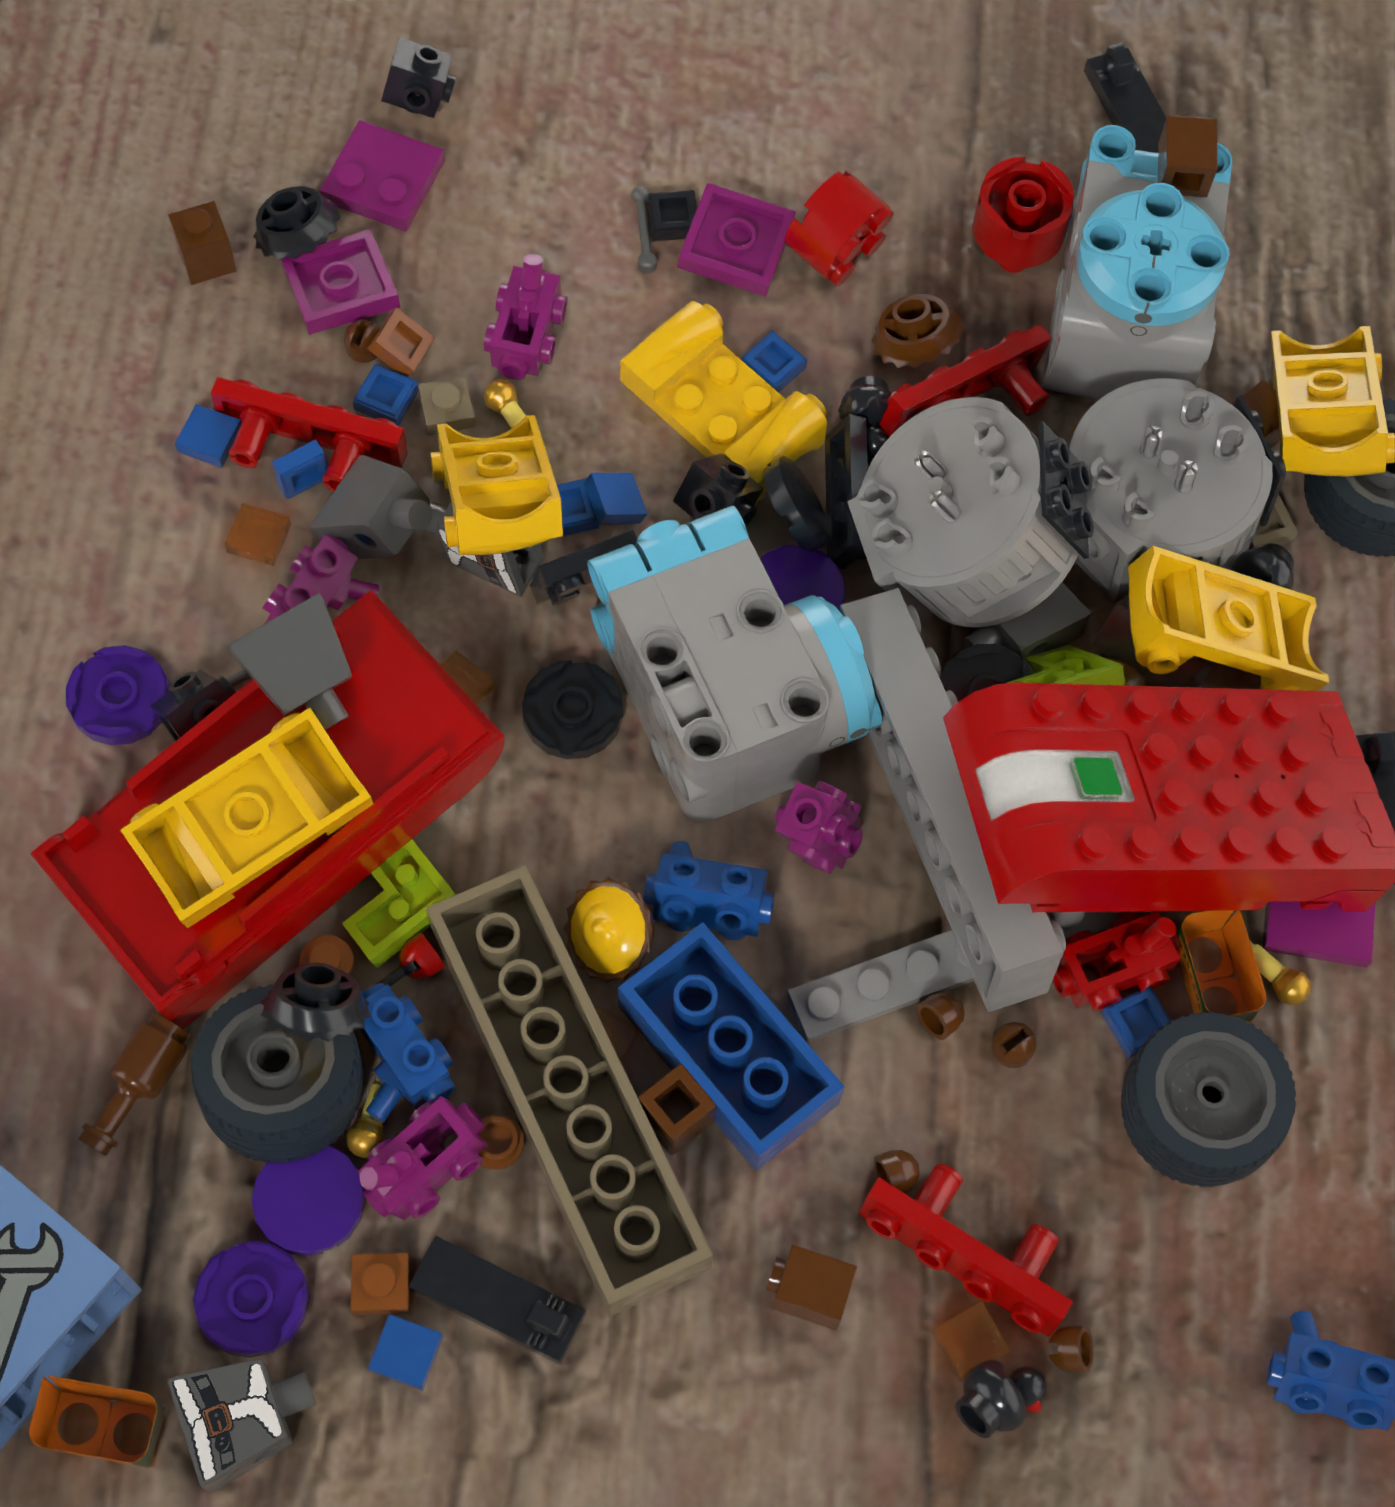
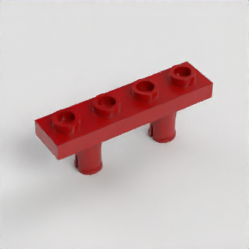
[880,324,1052,437]
[210,377,408,492]
[858,1163,1073,1337]

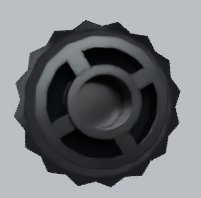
[253,186,341,260]
[261,963,371,1042]

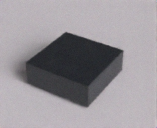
[648,190,697,241]

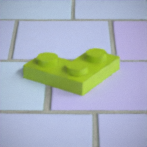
[1007,645,1125,685]
[342,840,456,968]

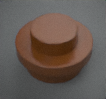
[299,935,354,975]
[479,1114,524,1170]

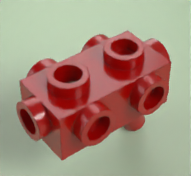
[1052,911,1181,1011]

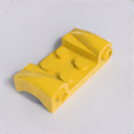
[620,301,827,503]
[1271,326,1395,477]
[430,415,563,555]
[1128,546,1330,691]
[121,708,374,928]

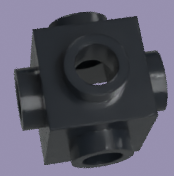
[381,37,456,118]
[673,453,764,527]
[150,669,236,741]

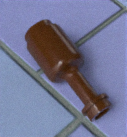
[78,1013,191,1156]

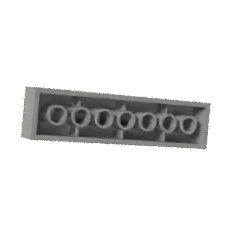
[840,588,1066,1013]

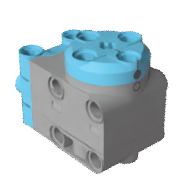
[1042,125,1233,402]
[587,506,882,823]

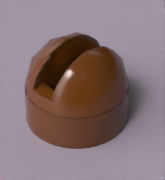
[344,319,379,362]
[917,992,965,1040]
[991,1022,1037,1068]
[874,1150,920,1193]
[1048,1326,1093,1372]

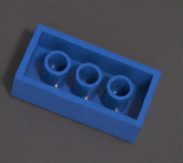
[618,922,845,1171]

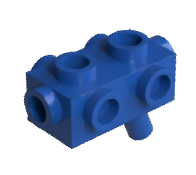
[643,841,775,940]
[359,983,457,1123]
[1266,1311,1395,1431]

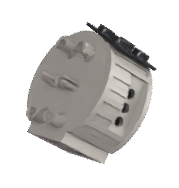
[1069,378,1286,603]
[848,397,1094,627]

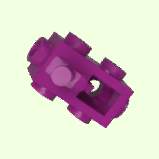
[484,254,568,380]
[262,535,379,625]
[775,781,864,874]
[357,1096,488,1220]

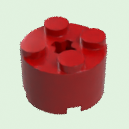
[972,157,1074,273]
[784,170,894,286]

